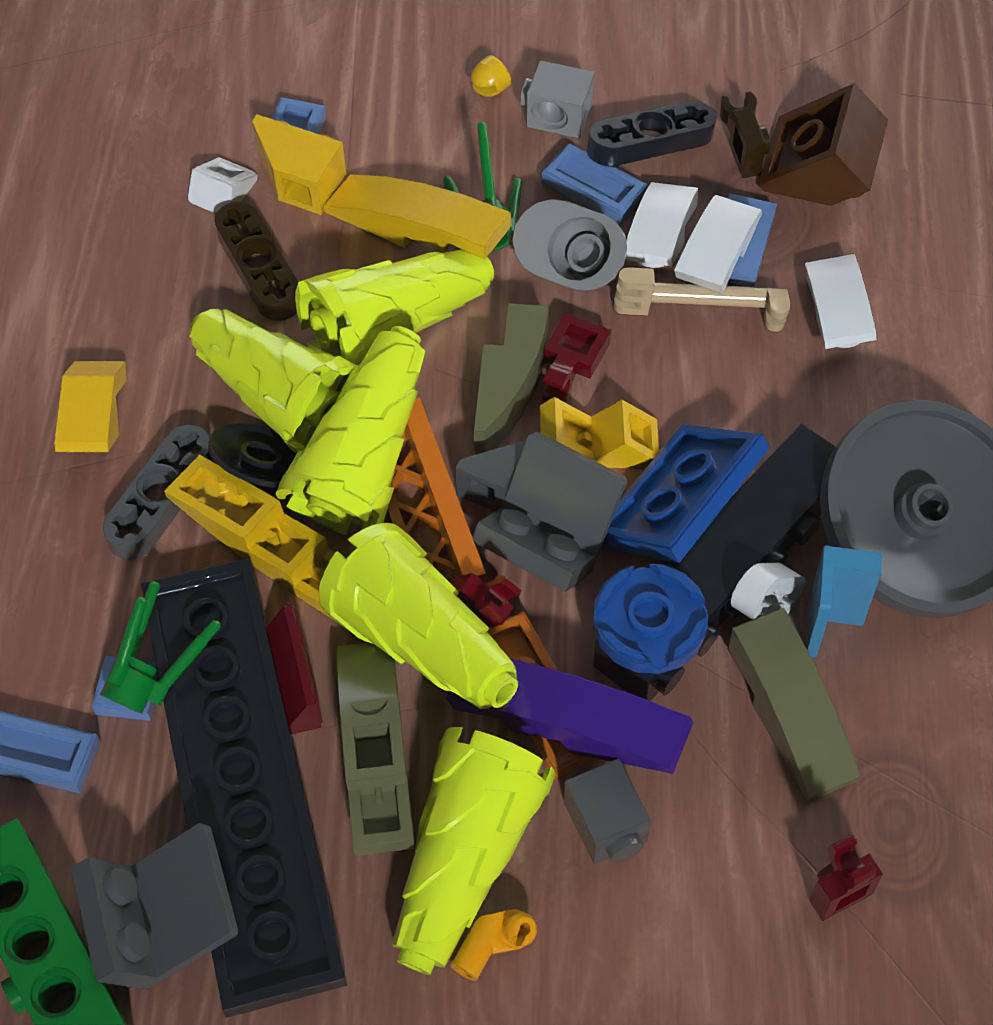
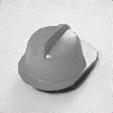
[512,199,627,291]

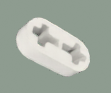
[731,563,806,620]

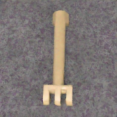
[613,267,790,332]

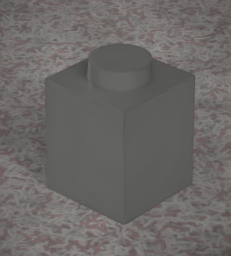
[564,759,651,864]

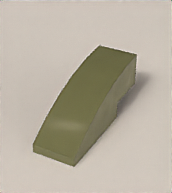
[474,304,549,455]
[728,607,860,803]

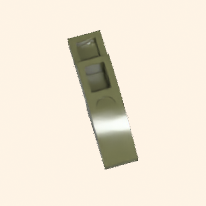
[337,643,415,856]

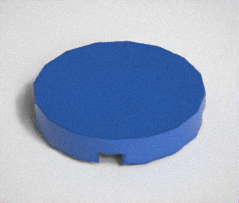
[593,564,708,674]

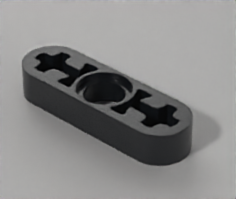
[587,101,717,167]

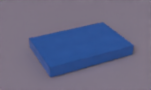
[602,424,770,563]

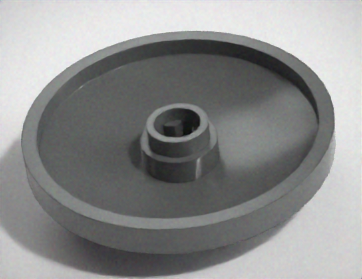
[820,400,993,618]

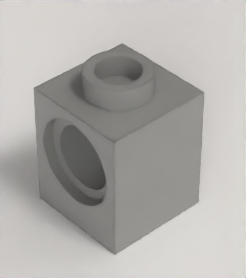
[521,61,595,139]

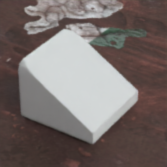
[188,157,258,213]

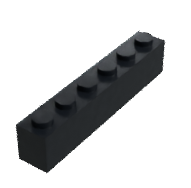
[594,423,836,701]

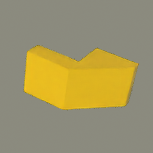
[54,361,127,452]
[540,397,660,468]

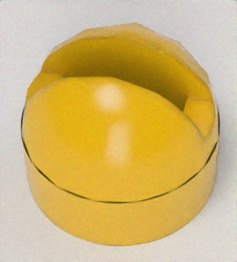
[471,55,511,98]

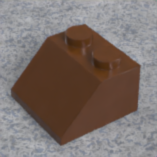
[758,83,888,206]

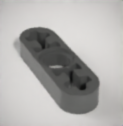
[103,425,214,560]

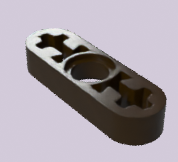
[215,202,298,321]

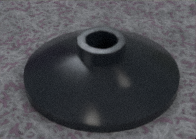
[208,423,296,488]

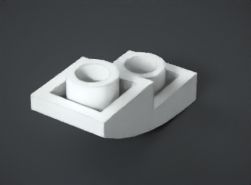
[625,182,698,268]
[674,195,762,294]
[805,254,877,349]

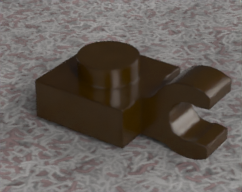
[719,91,770,178]

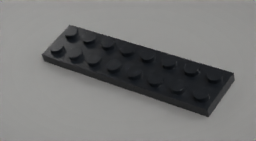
[141,557,348,1018]

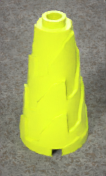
[295,249,494,365]
[189,309,355,454]
[276,326,426,535]
[319,523,518,709]
[392,727,556,975]

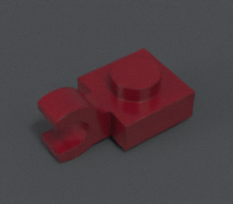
[542,313,612,402]
[448,573,522,628]
[809,834,883,921]

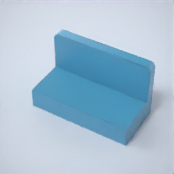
[805,546,882,658]

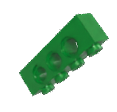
[0,818,128,1025]

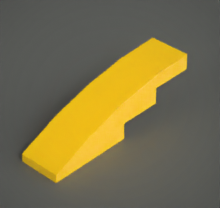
[323,174,512,259]
[164,454,336,622]

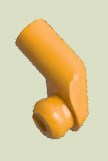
[450,909,537,981]

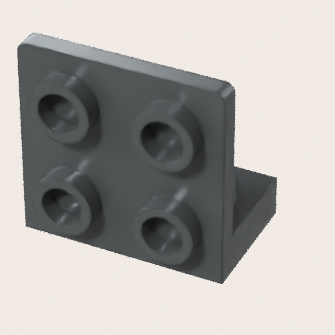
[473,432,627,592]
[71,823,238,990]

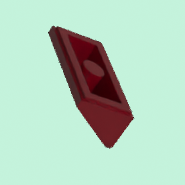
[266,604,323,735]

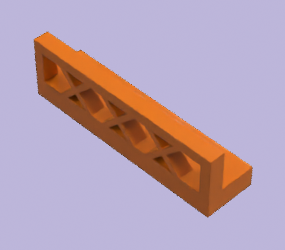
[387,397,486,583]

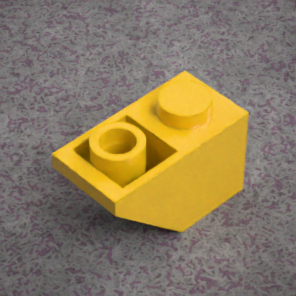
[252,114,347,215]

